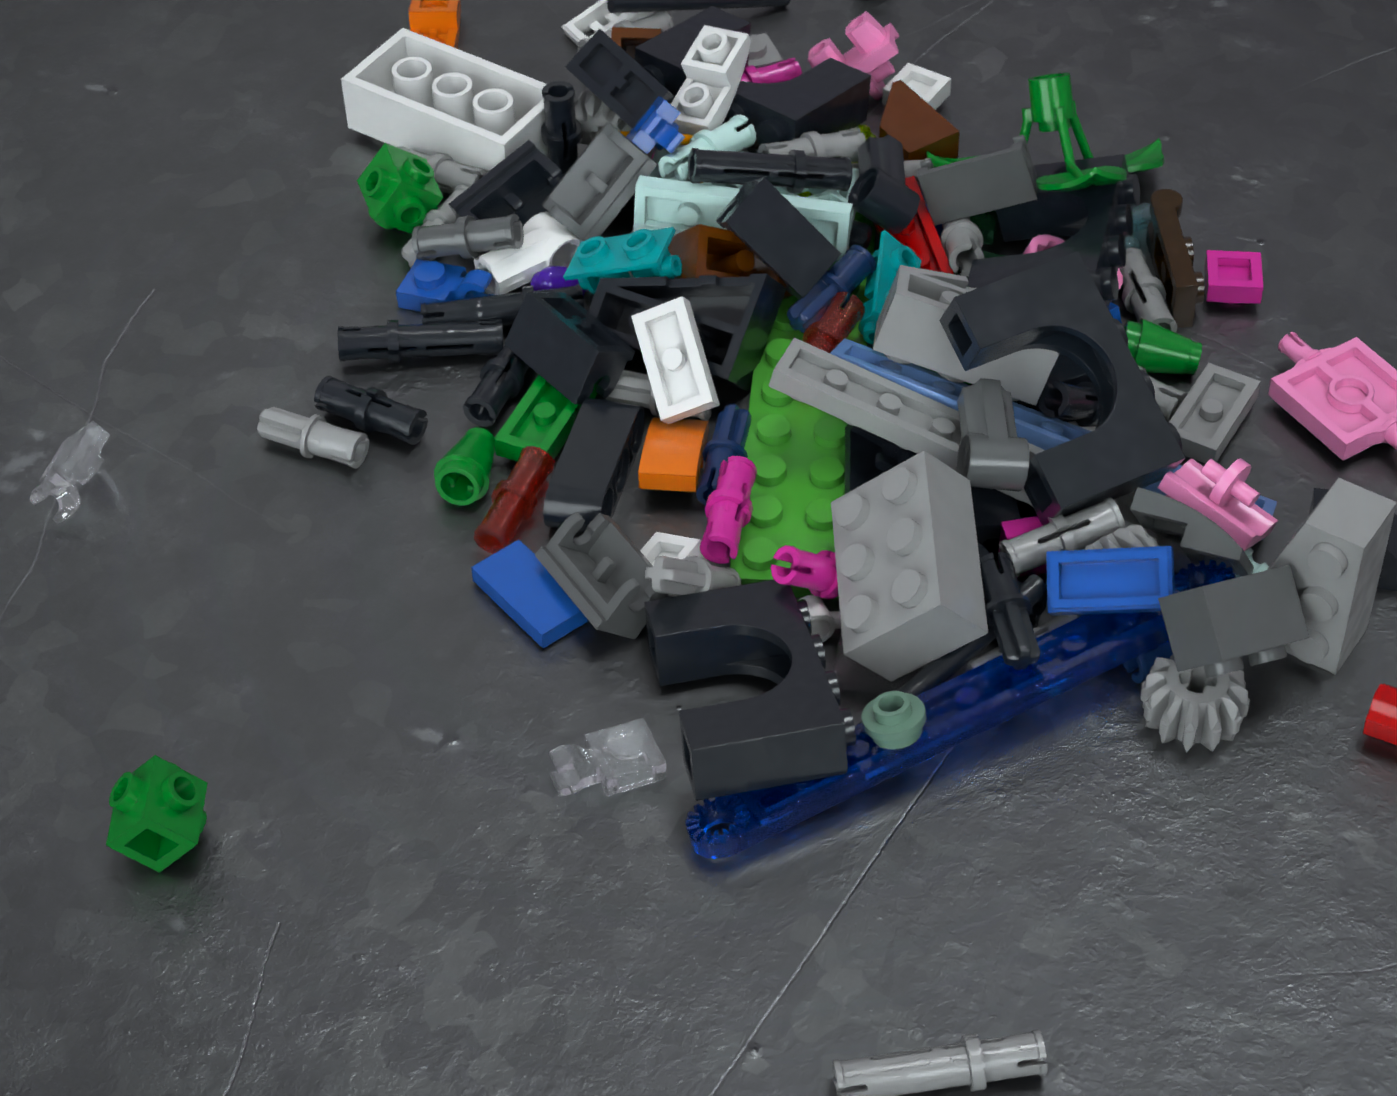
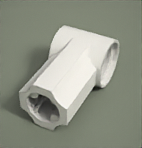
[474,212,582,295]

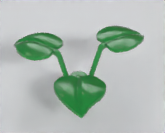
[927,73,1164,191]

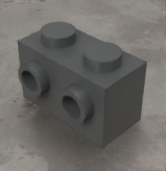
[1158,565,1310,678]

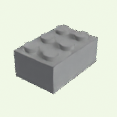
[831,450,988,682]

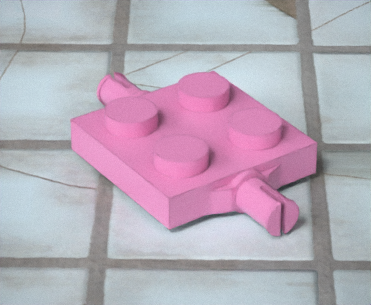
[1268,332,1397,461]

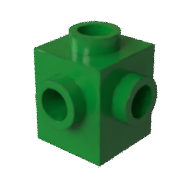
[357,143,443,234]
[106,755,208,873]

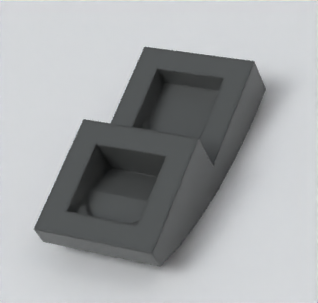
[1130,487,1254,576]

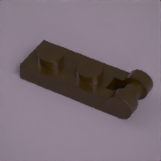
[1146,189,1205,328]

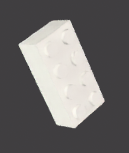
[341,28,548,172]

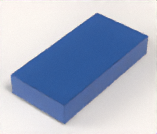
[471,539,589,649]
[1046,546,1175,616]

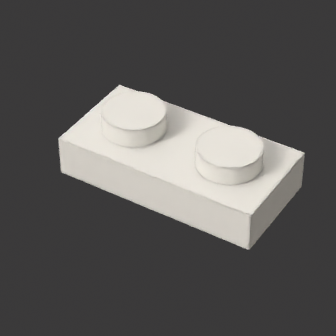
[631,296,720,424]

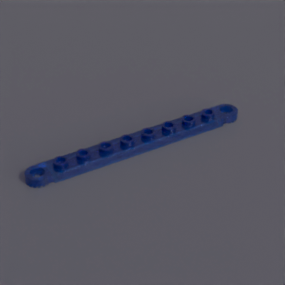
[685,560,1236,859]

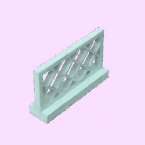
[634,145,859,260]

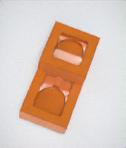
[409,0,461,49]
[638,417,709,492]

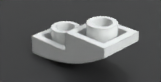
[671,25,751,135]

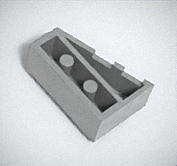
[872,265,1060,406]
[1267,478,1397,675]

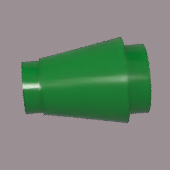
[1124,318,1202,375]
[434,428,495,506]

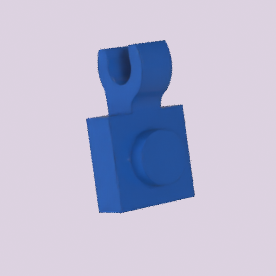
[626,96,685,155]
[396,258,494,312]

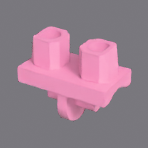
[808,12,899,100]
[1158,458,1278,551]

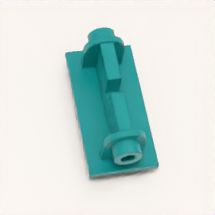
[563,227,682,294]
[858,230,921,344]

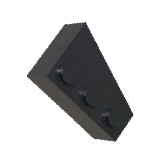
[588,274,787,392]

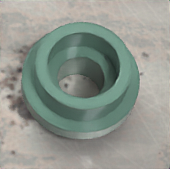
[861,691,926,749]

